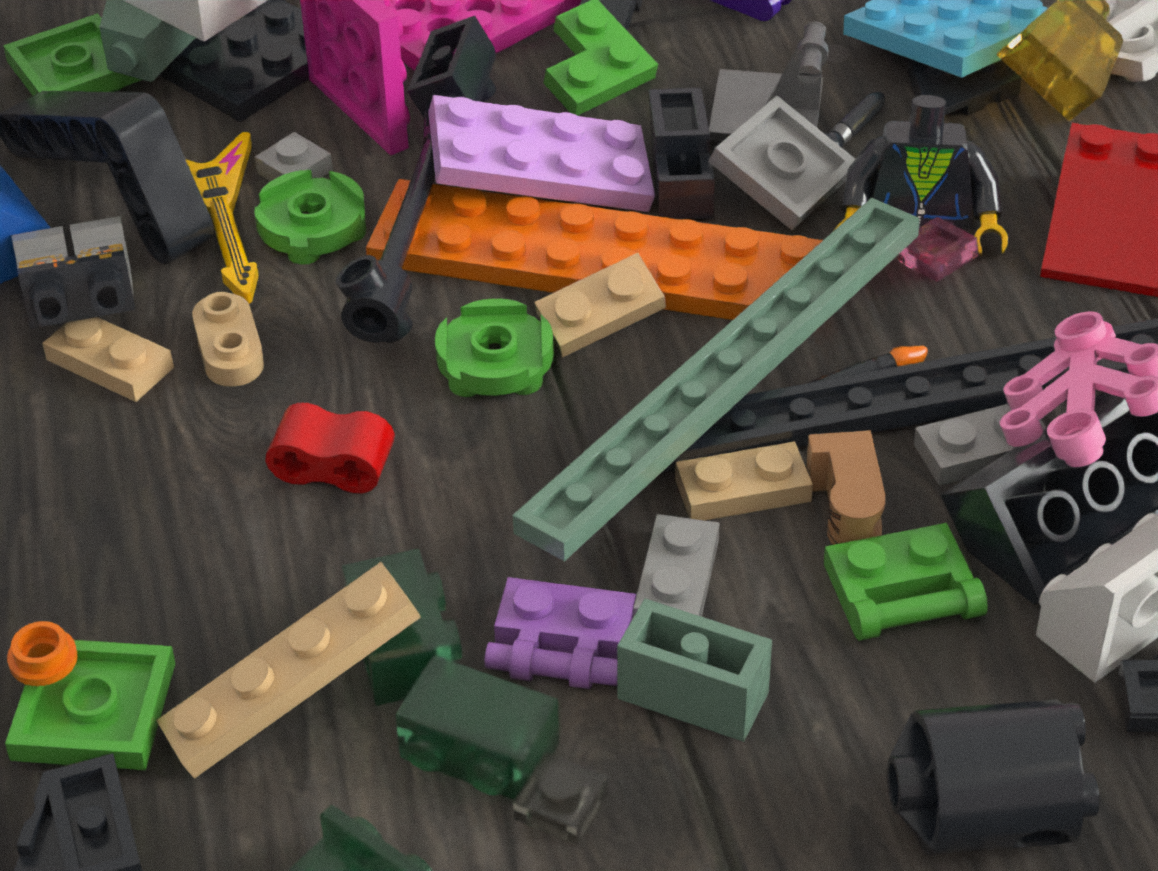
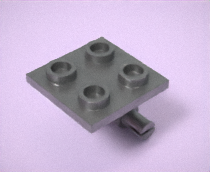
[709,21,829,141]

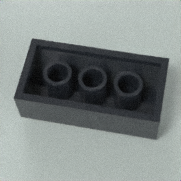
[941,392,1158,604]

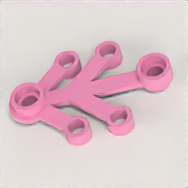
[1000,311,1158,467]

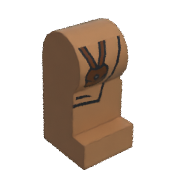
[806,430,886,545]

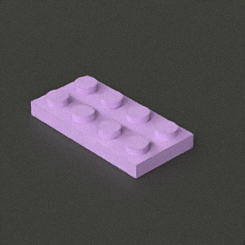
[428,95,655,212]

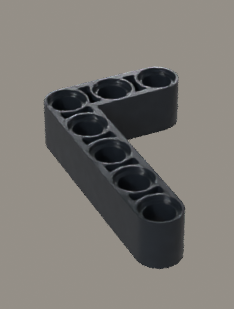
[0,91,214,265]

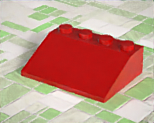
[1040,123,1158,297]

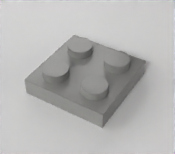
[708,95,855,230]

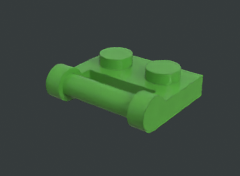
[824,523,988,641]

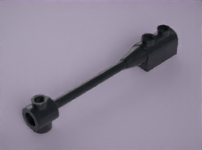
[335,15,496,343]

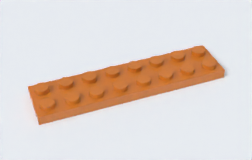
[366,179,823,320]

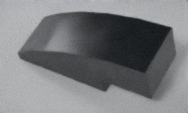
[648,88,715,220]

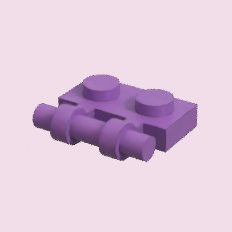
[485,577,636,689]

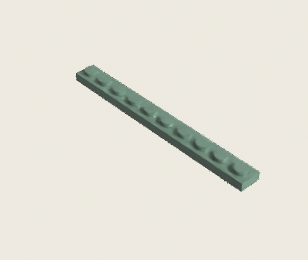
[512,198,920,562]

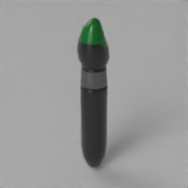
[825,91,885,148]

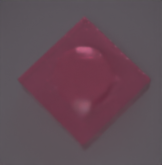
[897,217,979,282]

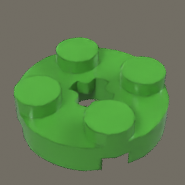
[255,170,366,265]
[435,299,554,397]

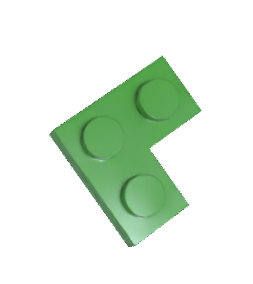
[543,0,658,116]

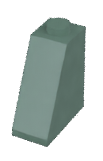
[99,0,196,82]

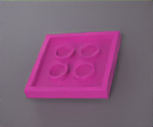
[300,0,410,156]

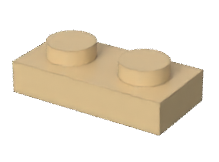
[535,253,666,358]
[43,317,174,402]
[675,441,813,521]

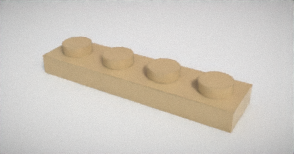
[156,562,421,779]

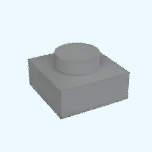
[255,132,333,181]

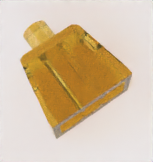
[996,0,1124,121]

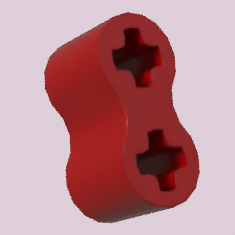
[265,403,395,493]

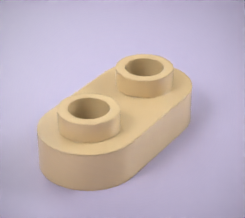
[192,292,264,387]

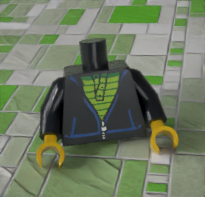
[834,95,1008,256]

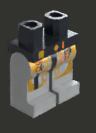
[11,216,136,329]

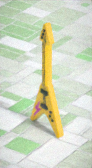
[186,132,259,304]

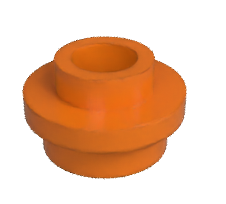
[7,621,78,686]

